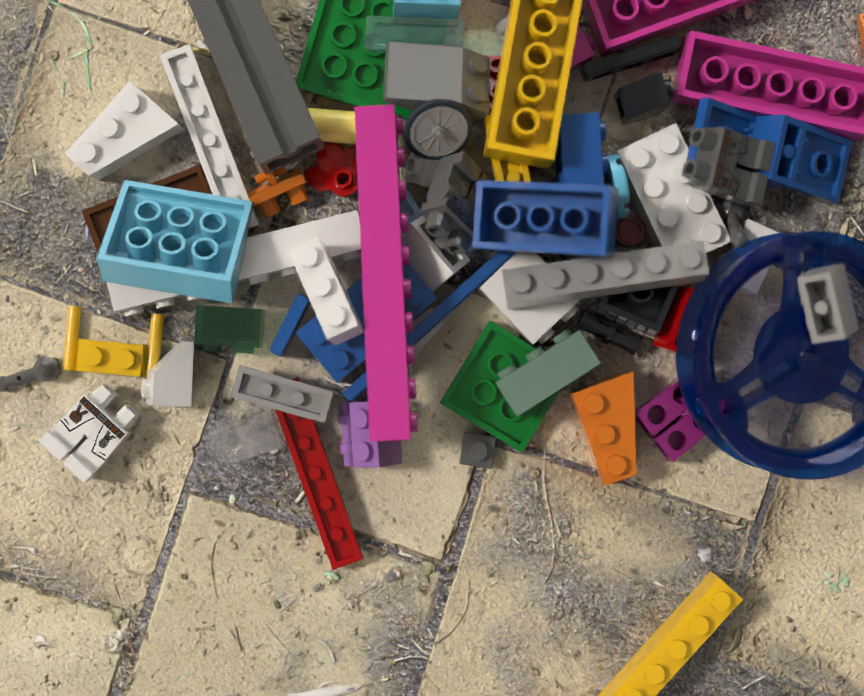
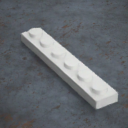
[160,44,260,230]

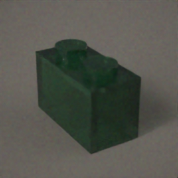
[194,305,265,354]

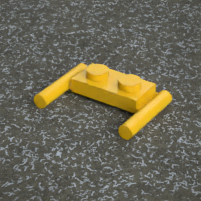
[63,306,164,377]

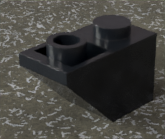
[614,71,673,125]

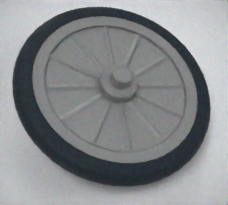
[404,99,473,160]

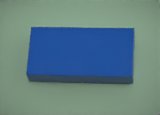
[269,294,311,357]

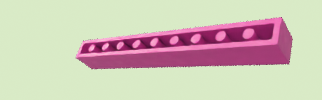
[354,104,418,441]

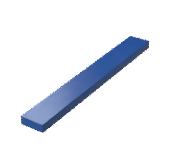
[342,251,517,402]

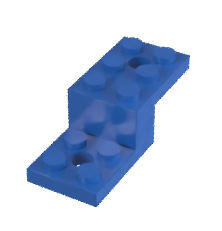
[686,97,852,204]

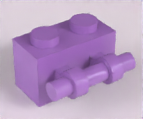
[338,401,402,468]

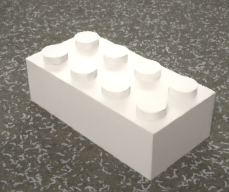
[614,123,731,253]

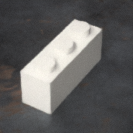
[288,236,365,346]

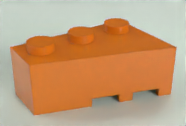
[568,371,637,486]

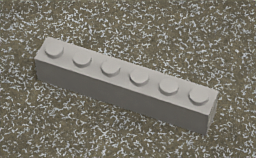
[502,241,709,310]

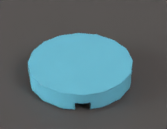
[604,153,630,220]

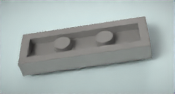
[230,365,334,423]

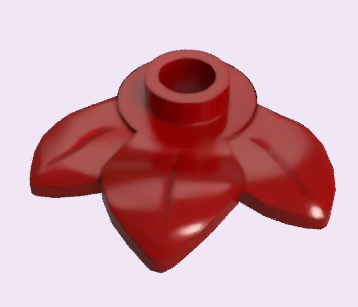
[304,142,358,197]

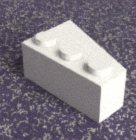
[65,81,186,181]

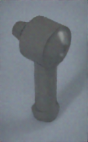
[713,199,748,248]
[0,357,62,392]

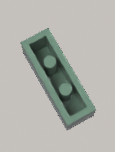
[494,328,601,416]

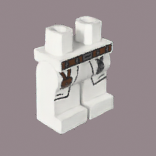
[38,384,140,483]

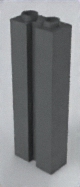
[188,0,325,175]

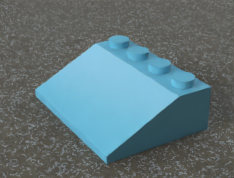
[97,180,253,303]

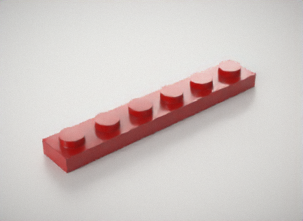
[275,377,364,570]

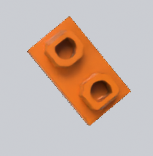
[248,167,308,218]

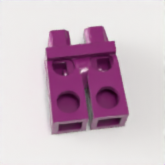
[635,368,732,462]

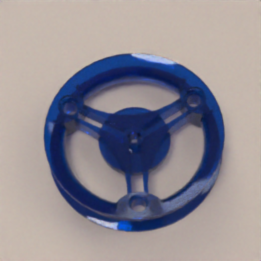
[675,231,864,480]

